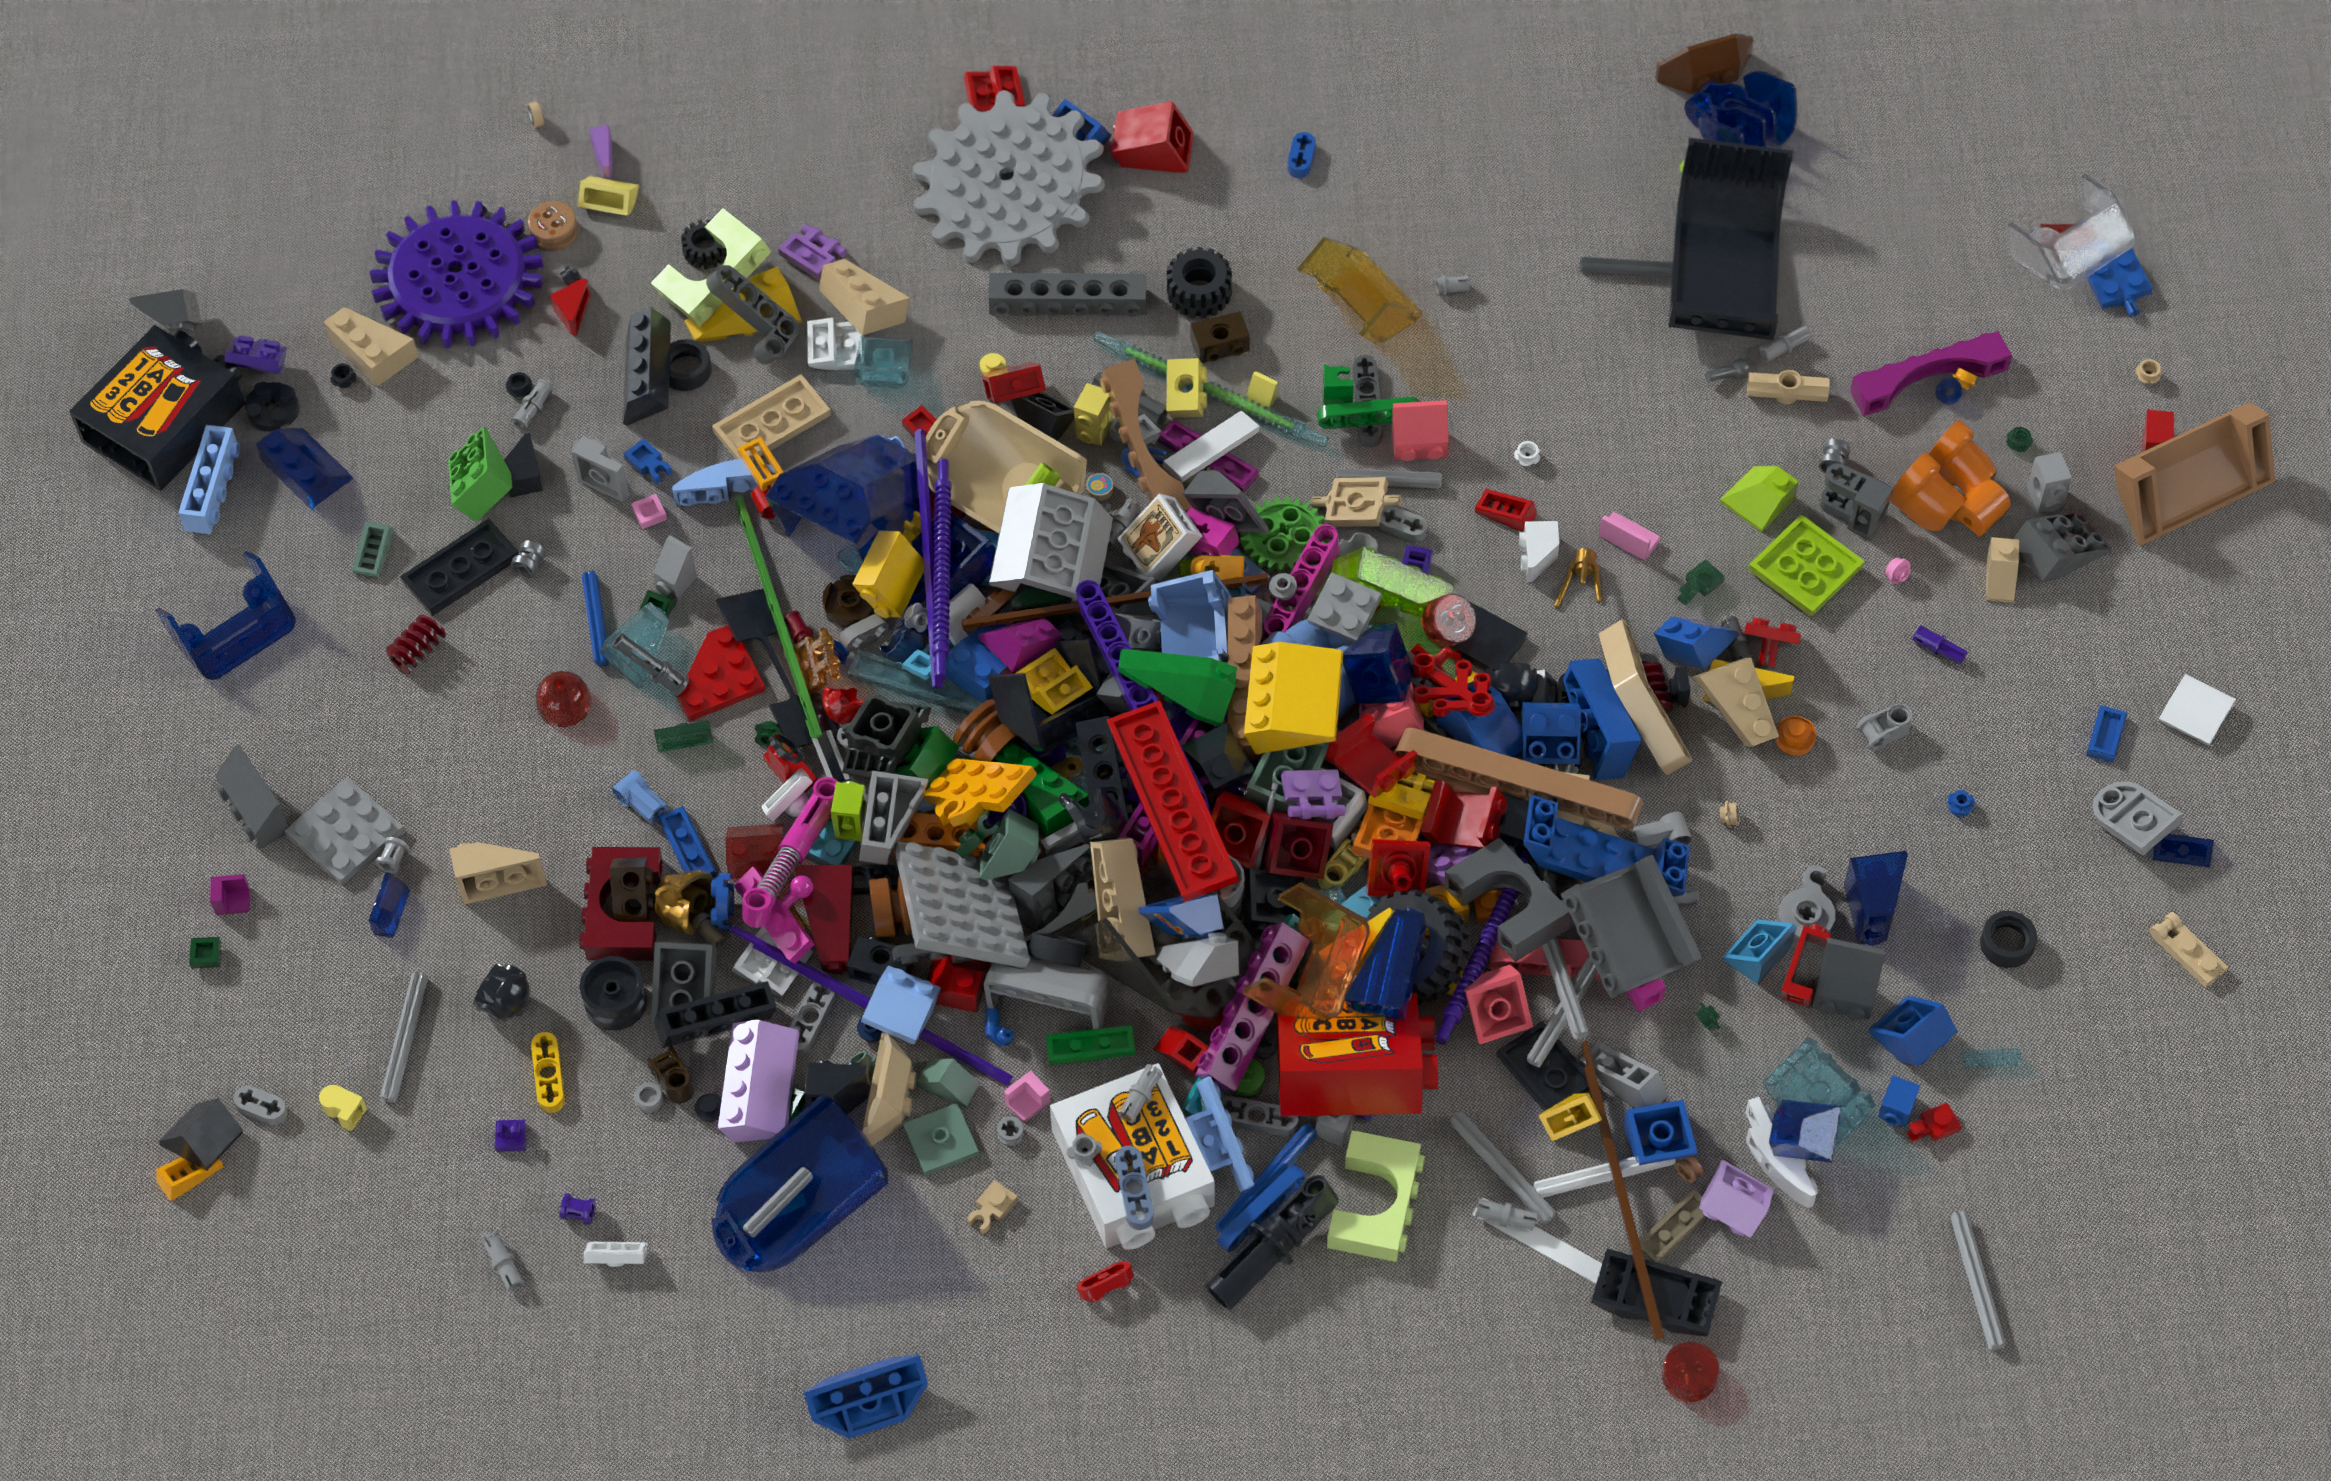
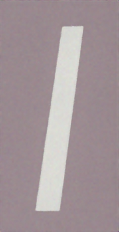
[1473,1198,1602,1283]

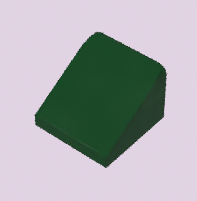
[637,590,677,625]

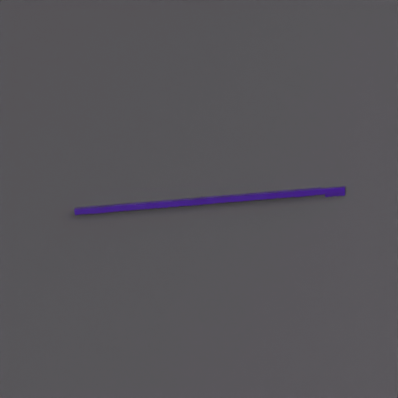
[914,428,943,689]
[731,926,1013,1086]

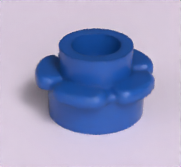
[1947,790,1975,817]

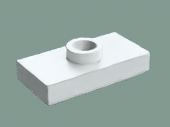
[584,1242,648,1267]

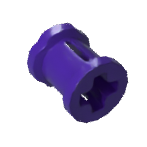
[560,1193,596,1225]

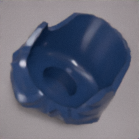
[879,619,923,665]

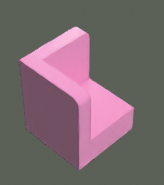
[1004,1071,1051,1122]

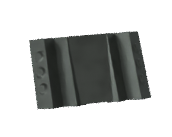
[842,694,931,777]

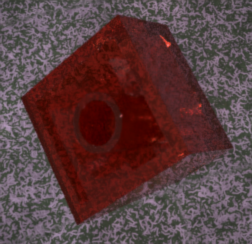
[725,823,785,879]

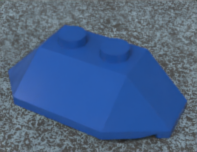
[803,1354,928,1439]

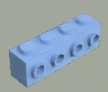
[178,425,240,534]

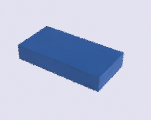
[2086,705,2127,763]

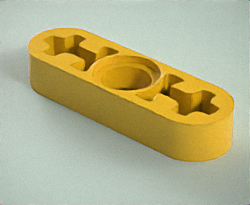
[531,1032,565,1113]

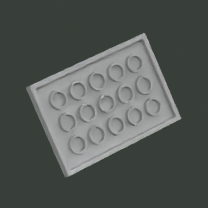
[894,841,1030,969]

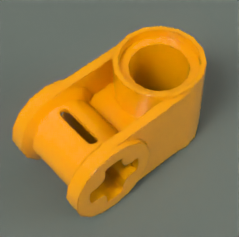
[1190,555,1245,584]

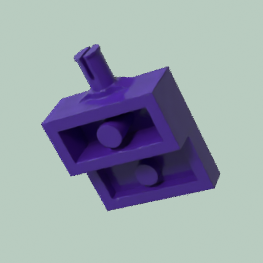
[224,336,287,374]

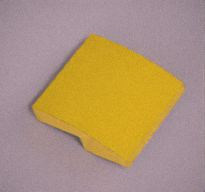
[1016,648,1093,715]

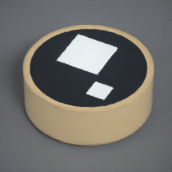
[527,101,544,128]

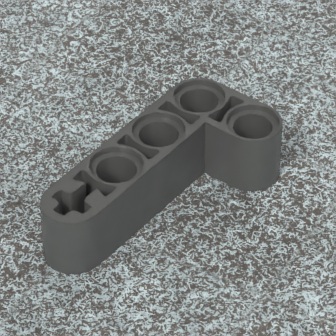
[706,265,799,365]

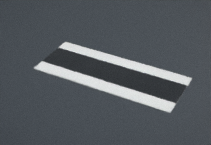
[812,730,850,782]

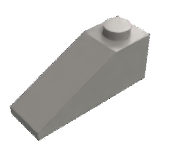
[1579,1042,1668,1108]

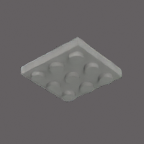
[284,777,405,886]

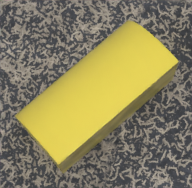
[578,176,639,216]

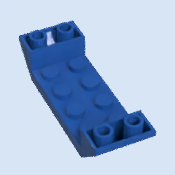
[1523,795,1690,897]

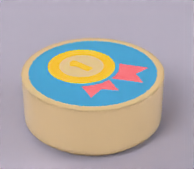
[1086,473,1113,501]

